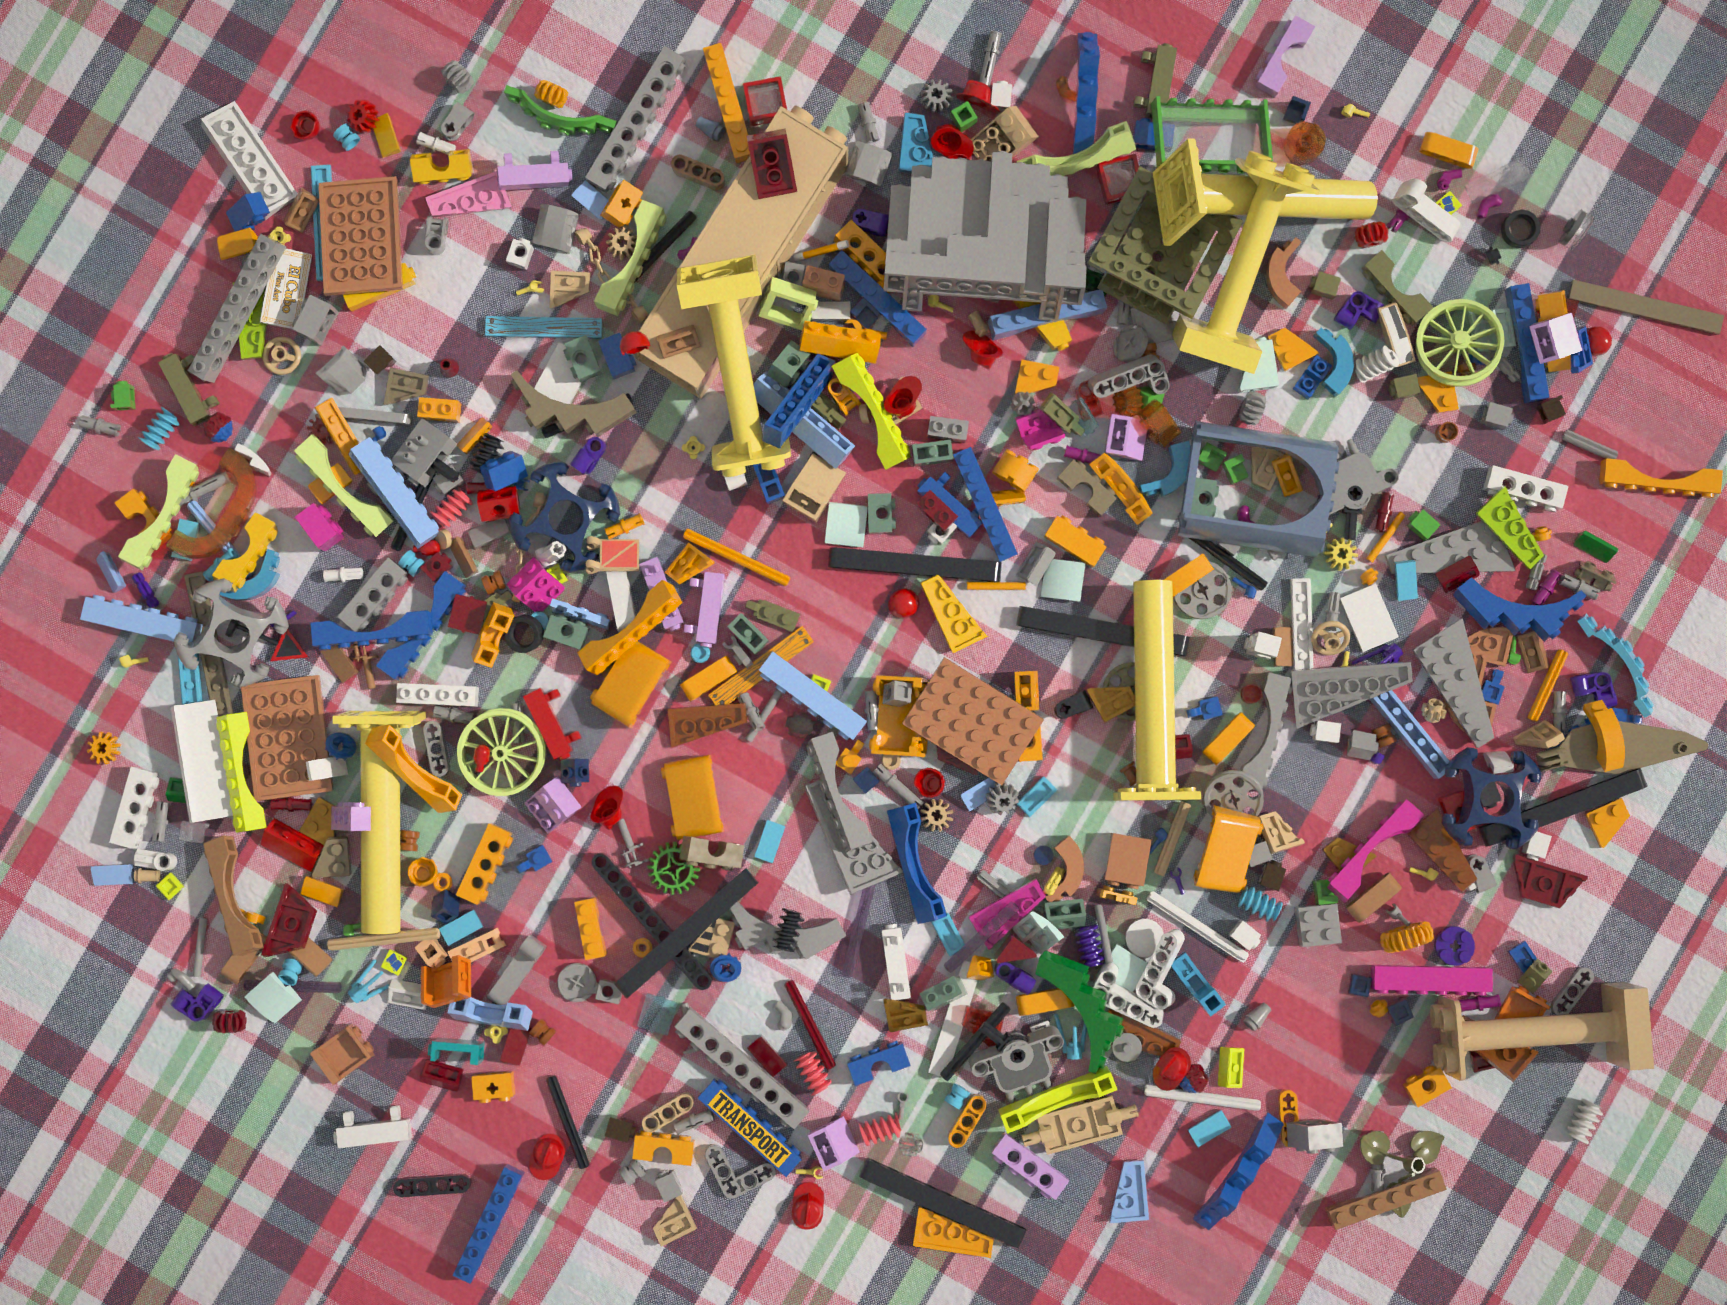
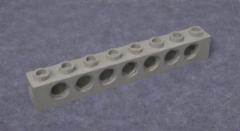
[585,46,686,193]
[188,234,286,383]
[675,1007,810,1129]

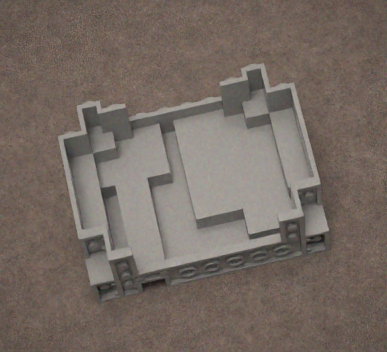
[884,151,1086,321]

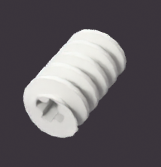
[1355,346,1399,383]
[1567,1098,1603,1144]

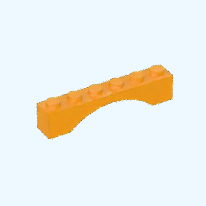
[703,43,750,164]
[1599,458,1723,498]
[577,580,683,675]
[365,725,462,813]

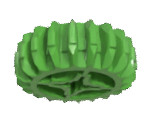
[647,842,700,895]

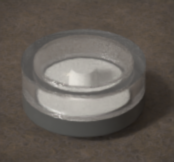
[1559,209,1595,251]

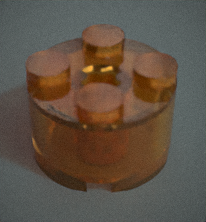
[1283,121,1326,166]

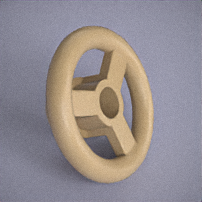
[262,337,301,375]
[1311,621,1350,655]

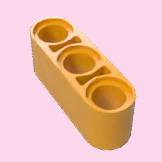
[1419,132,1479,169]
[680,655,737,702]
[1202,712,1255,765]
[1015,988,1075,1016]
[948,1094,986,1148]

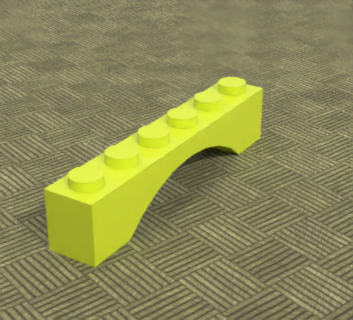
[832,353,912,470]
[216,712,266,833]
[998,1066,1117,1134]

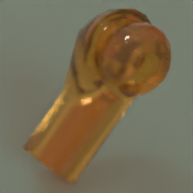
[1056,76,1076,102]

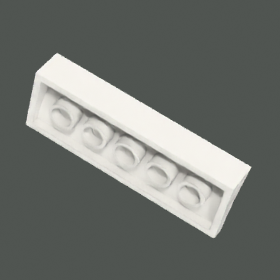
[201,101,298,220]
[171,700,233,823]

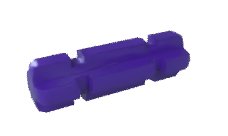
[132,572,159,608]

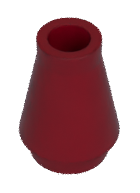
[440,358,459,378]

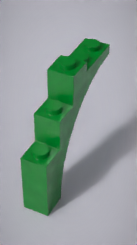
[1035,950,1124,1074]

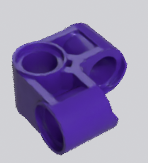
[1334,291,1384,330]
[570,437,606,475]
[1570,672,1617,708]
[994,962,1036,995]
[171,983,224,1021]

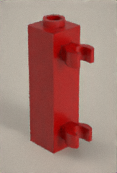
[523,688,582,761]

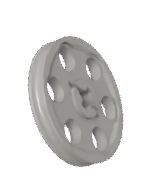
[1173,562,1232,619]
[1204,770,1264,817]

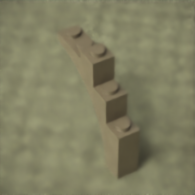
[511,370,637,437]

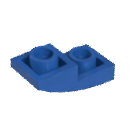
[1293,355,1332,400]

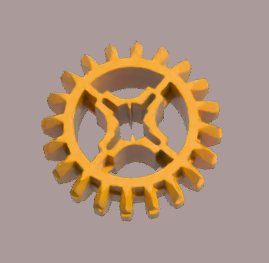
[1380,921,1434,953]

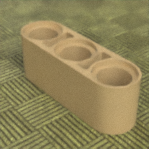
[642,1092,694,1133]

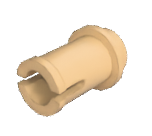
[968,311,989,337]
[134,868,160,884]

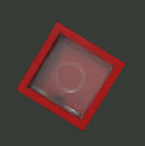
[743,76,787,127]
[1096,154,1139,205]

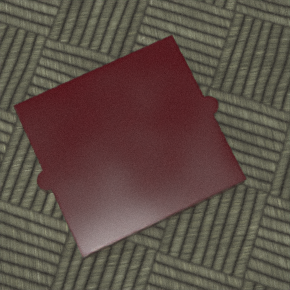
[448,594,487,635]

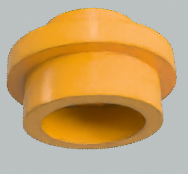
[1532,526,1552,541]
[1360,568,1379,586]
[433,873,453,892]
[633,938,653,958]
[1370,999,1388,1018]

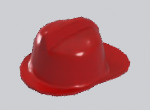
[956,80,1000,113]
[931,124,974,157]
[963,330,1003,369]
[884,376,922,419]
[590,785,624,830]
[1153,1047,1191,1091]
[529,1134,566,1180]
[792,1182,824,1230]

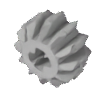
[441,60,474,94]
[920,79,953,113]
[1239,391,1267,426]
[985,782,1019,815]

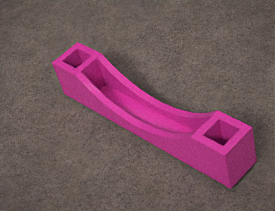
[1327,799,1424,903]

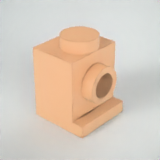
[414,939,448,968]

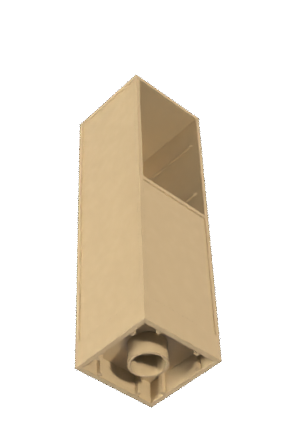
[634,106,848,400]

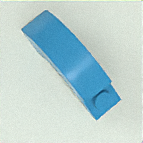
[1313,327,1354,397]
[1139,441,1191,497]
[220,549,280,601]
[1171,952,1226,1017]

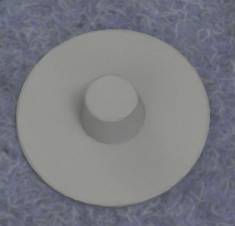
[1112,1033,1142,1062]

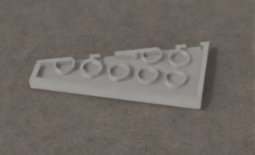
[1385,521,1515,574]
[1412,618,1494,748]
[1291,661,1413,729]
[804,780,903,895]

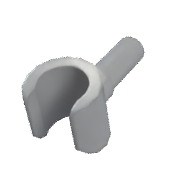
[1386,904,1411,926]
[897,1092,909,1120]

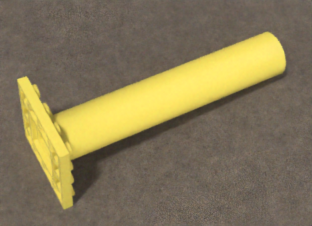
[1153,138,1378,246]
[1113,580,1201,801]
[333,711,426,934]

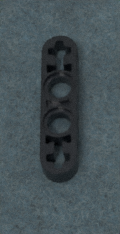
[393,1174,471,1197]

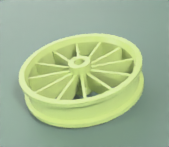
[1416,299,1504,387]
[457,708,546,796]

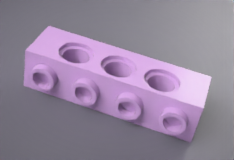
[331,802,371,831]
[991,1131,1069,1200]

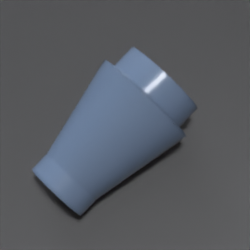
[695,117,725,141]

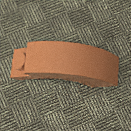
[1266,237,1301,309]
[1045,835,1084,902]

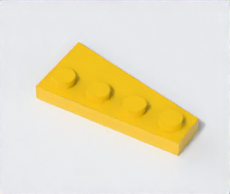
[920,574,988,653]

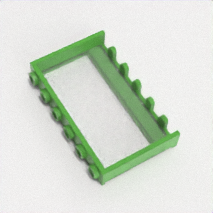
[1151,96,1273,174]

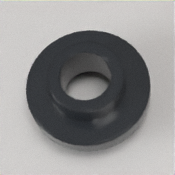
[1485,246,1501,265]

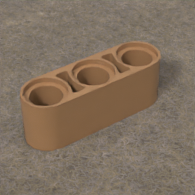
[671,154,725,190]
[1346,872,1402,923]
[220,931,267,985]

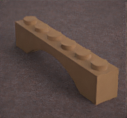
[203,836,264,956]
[1325,1168,1447,1230]

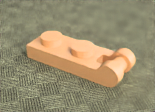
[448,928,506,962]

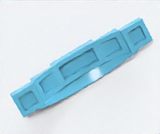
[1578,613,1654,718]

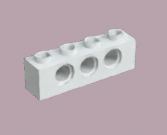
[1483,465,1568,512]
[396,683,479,707]
[109,767,159,849]

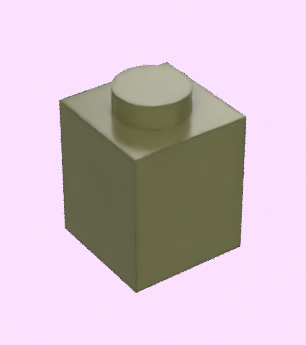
[1309,271,1341,300]
[1388,374,1421,400]

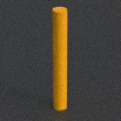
[1366,511,1406,563]
[967,582,1026,590]

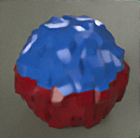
[203,412,233,443]
[1180,1064,1209,1093]

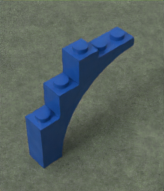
[1072,32,1100,154]
[1453,577,1586,642]
[1193,1113,1284,1230]

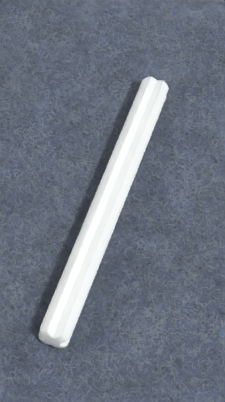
[1146,891,1249,963]
[1144,1085,1261,1111]

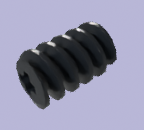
[469,433,504,475]
[772,908,805,952]

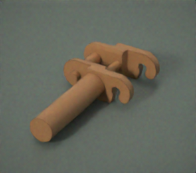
[351,642,379,690]

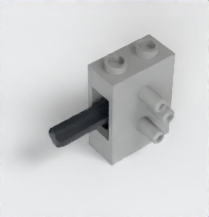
[391,418,459,487]

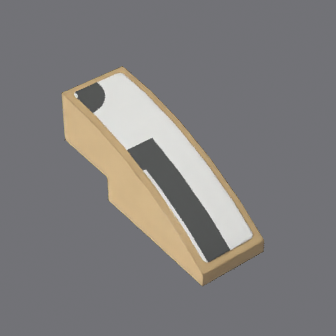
[1377,302,1415,367]

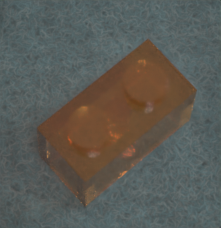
[1137,399,1182,447]

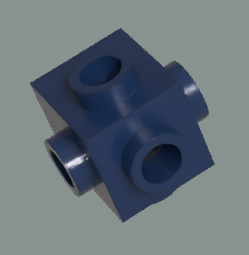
[561,759,589,787]

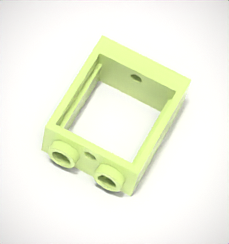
[758,277,818,330]

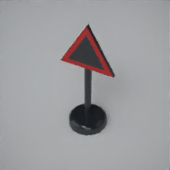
[225,619,309,662]

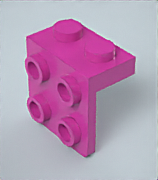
[1015,409,1065,450]
[506,557,565,612]

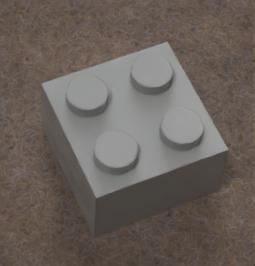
[293,295,339,346]
[1294,903,1342,947]
[1287,1119,1343,1154]

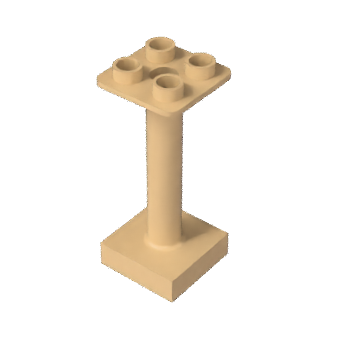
[1430,982,1654,1081]

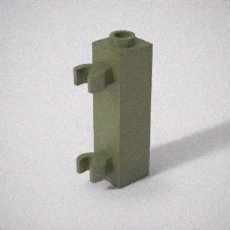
[1133,43,1177,119]
[158,353,220,426]

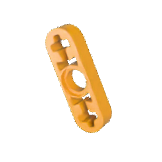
[1278,1089,1299,1148]

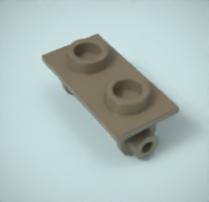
[1574,561,1617,592]

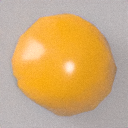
[408,857,438,887]

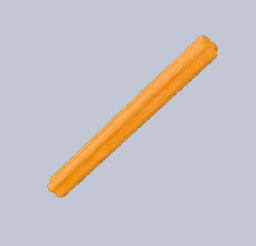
[683,529,790,586]

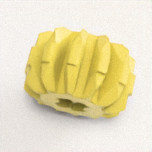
[1324,538,1358,571]

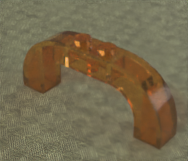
[166,448,257,559]

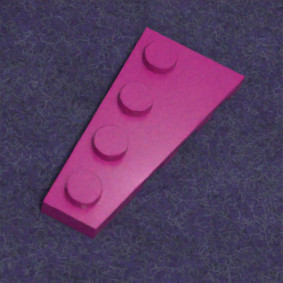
[969,879,1046,950]

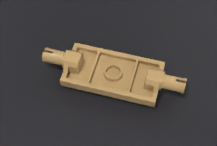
[1021,1095,1139,1155]

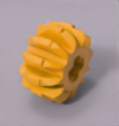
[534,80,569,108]
[87,732,121,765]

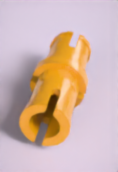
[604,513,645,540]

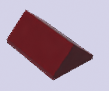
[994,933,1037,963]

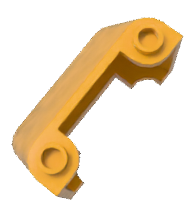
[590,641,672,728]
[869,675,929,757]
[661,755,724,840]
[1193,805,1263,893]

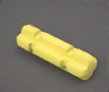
[1043,867,1065,896]

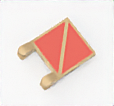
[586,536,639,574]

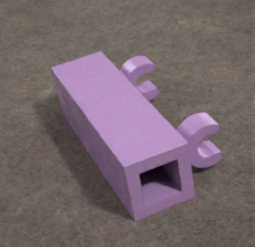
[497,151,572,190]
[639,557,684,632]
[684,572,725,648]

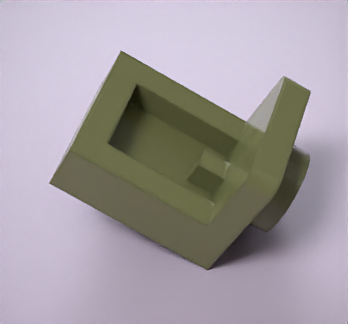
[1517,959,1552,994]

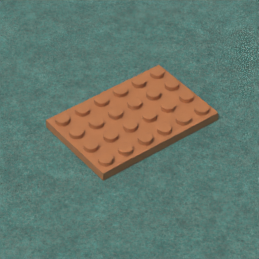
[319,176,403,296]
[902,657,1044,785]
[241,675,334,801]

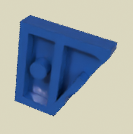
[1571,326,1593,374]

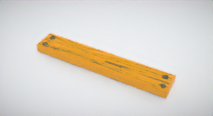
[709,626,814,705]

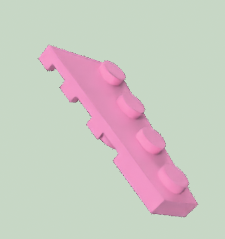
[425,171,512,217]

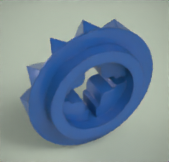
[325,732,357,761]
[710,953,741,982]

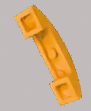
[1089,452,1153,525]
[1164,554,1214,597]

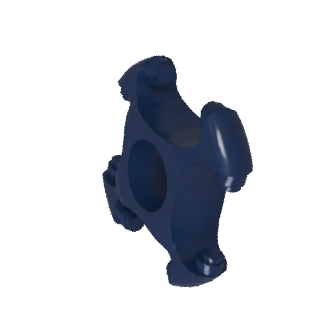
[508,461,621,573]
[1441,747,1542,849]

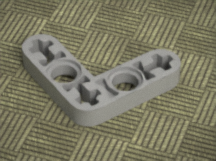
[705,1144,776,1199]

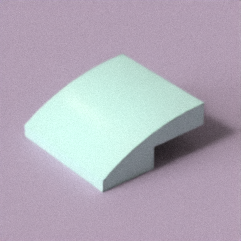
[1468,308,1516,352]
[825,502,868,547]
[1040,559,1085,602]
[1012,911,1064,955]
[1095,944,1148,992]
[245,972,302,1023]

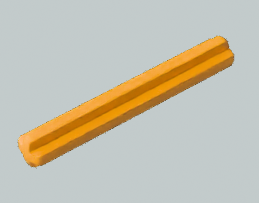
[1527,649,1568,722]

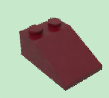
[747,128,798,199]

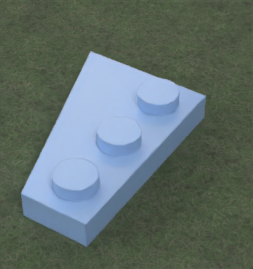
[550,598,611,630]
[1109,1160,1149,1223]

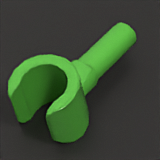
[1507,636,1521,665]
[343,923,361,936]

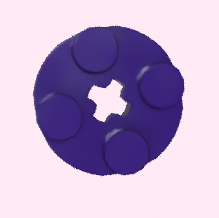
[1434,926,1475,966]

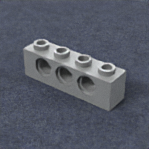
[337,557,409,632]

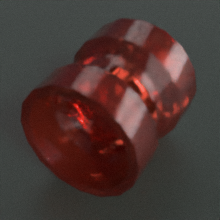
[1240,684,1262,704]

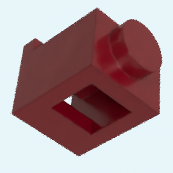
[420,552,453,583]

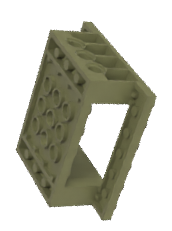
[1087,166,1243,324]

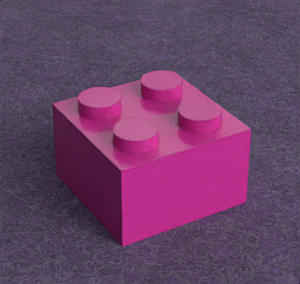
[295,503,344,551]

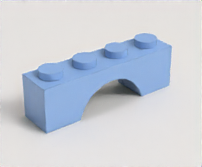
[447,997,533,1031]

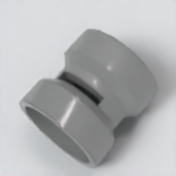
[619,1159,646,1186]

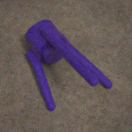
[1352,643,1403,665]

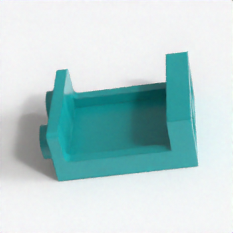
[428,1037,485,1065]

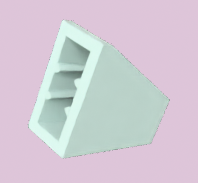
[1237,337,1279,394]

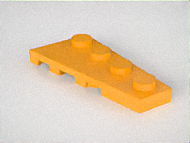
[913,1206,994,1258]

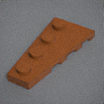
[668,703,747,748]
[1408,809,1477,893]
[1107,1008,1182,1056]
[1462,1015,1539,1082]

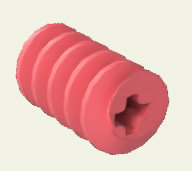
[430,487,473,528]
[793,1051,832,1096]
[859,1112,901,1147]

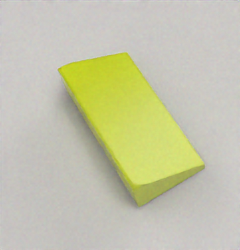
[1218,1047,1244,1088]

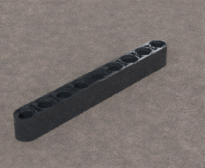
[828,547,1002,582]
[1016,606,1190,656]
[1479,768,1648,847]
[591,853,713,990]
[614,868,759,999]
[859,1158,1027,1248]

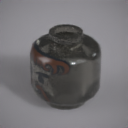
[785,711,815,739]

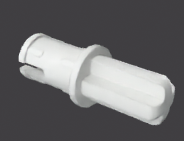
[416,132,456,155]
[323,567,364,582]

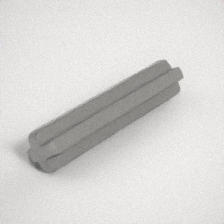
[1562,430,1618,459]

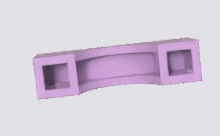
[1255,15,1315,98]

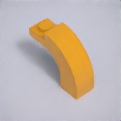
[1583,700,1625,772]

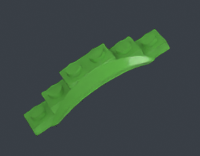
[504,85,617,136]

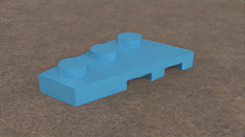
[898,113,933,173]

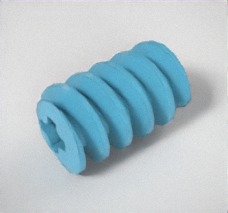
[138,406,179,450]
[1238,886,1283,922]

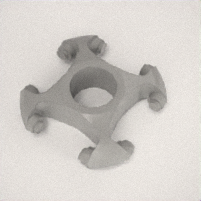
[174,578,289,688]

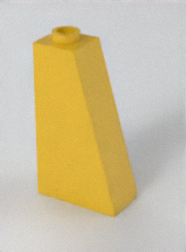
[343,263,416,311]
[1012,300,1072,351]

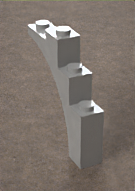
[730,902,847,960]

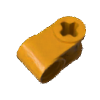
[828,378,861,416]

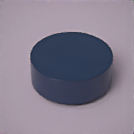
[1034,845,1054,865]

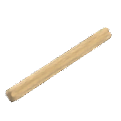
[327,928,440,951]

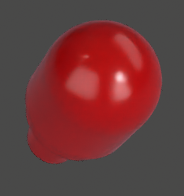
[413,540,441,556]
[473,745,490,772]

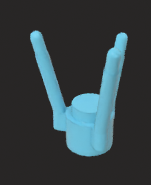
[348,959,389,1003]
[1054,1014,1087,1060]

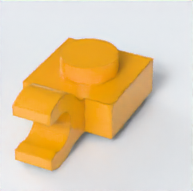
[836,739,865,774]

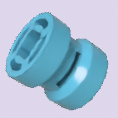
[333,123,360,151]
[398,550,425,577]
[278,958,303,986]
[944,1083,971,1110]

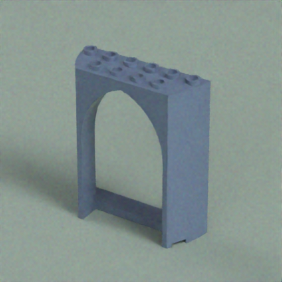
[1177,421,1339,557]

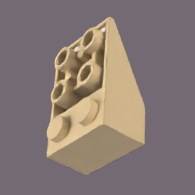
[971,106,1039,162]
[782,453,846,523]

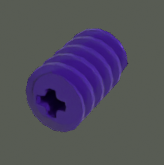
[1074,924,1105,967]

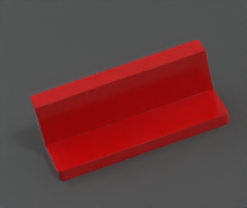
[260,818,324,872]

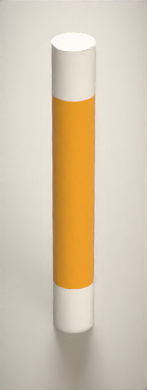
[794,240,849,262]

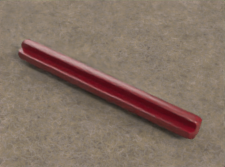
[784,980,836,1070]

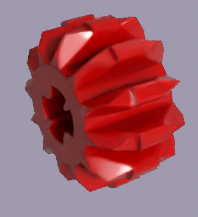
[346,99,380,133]
[1355,221,1389,248]

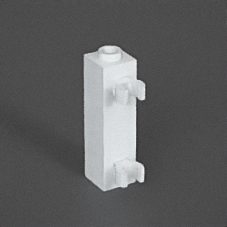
[882,924,911,1000]
[333,1105,412,1148]

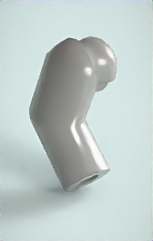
[167,968,196,991]
[774,1000,792,1031]

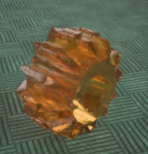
[1112,385,1144,417]

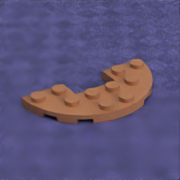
[1443,627,1513,733]

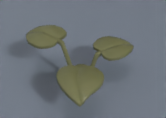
[1360,1131,1445,1218]

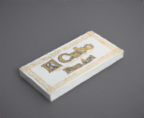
[259,249,312,330]

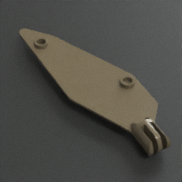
[1536,721,1708,774]

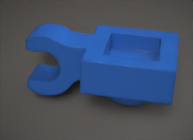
[1482,669,1505,705]
[1186,696,1223,720]
[1608,708,1642,724]
[516,845,553,873]

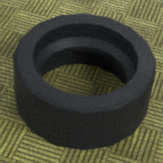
[1501,209,1541,249]
[505,615,544,653]

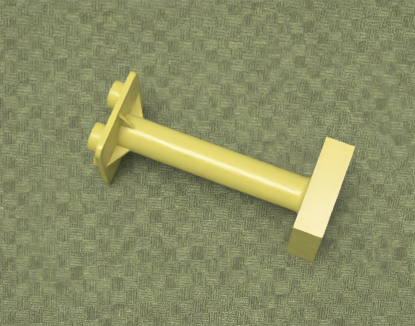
[1172,151,1320,374]
[677,254,791,477]

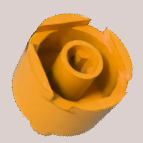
[992,449,1039,492]

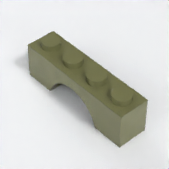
[1361,250,1434,326]

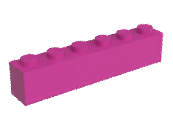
[1371,965,1493,996]

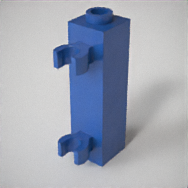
[917,472,983,538]

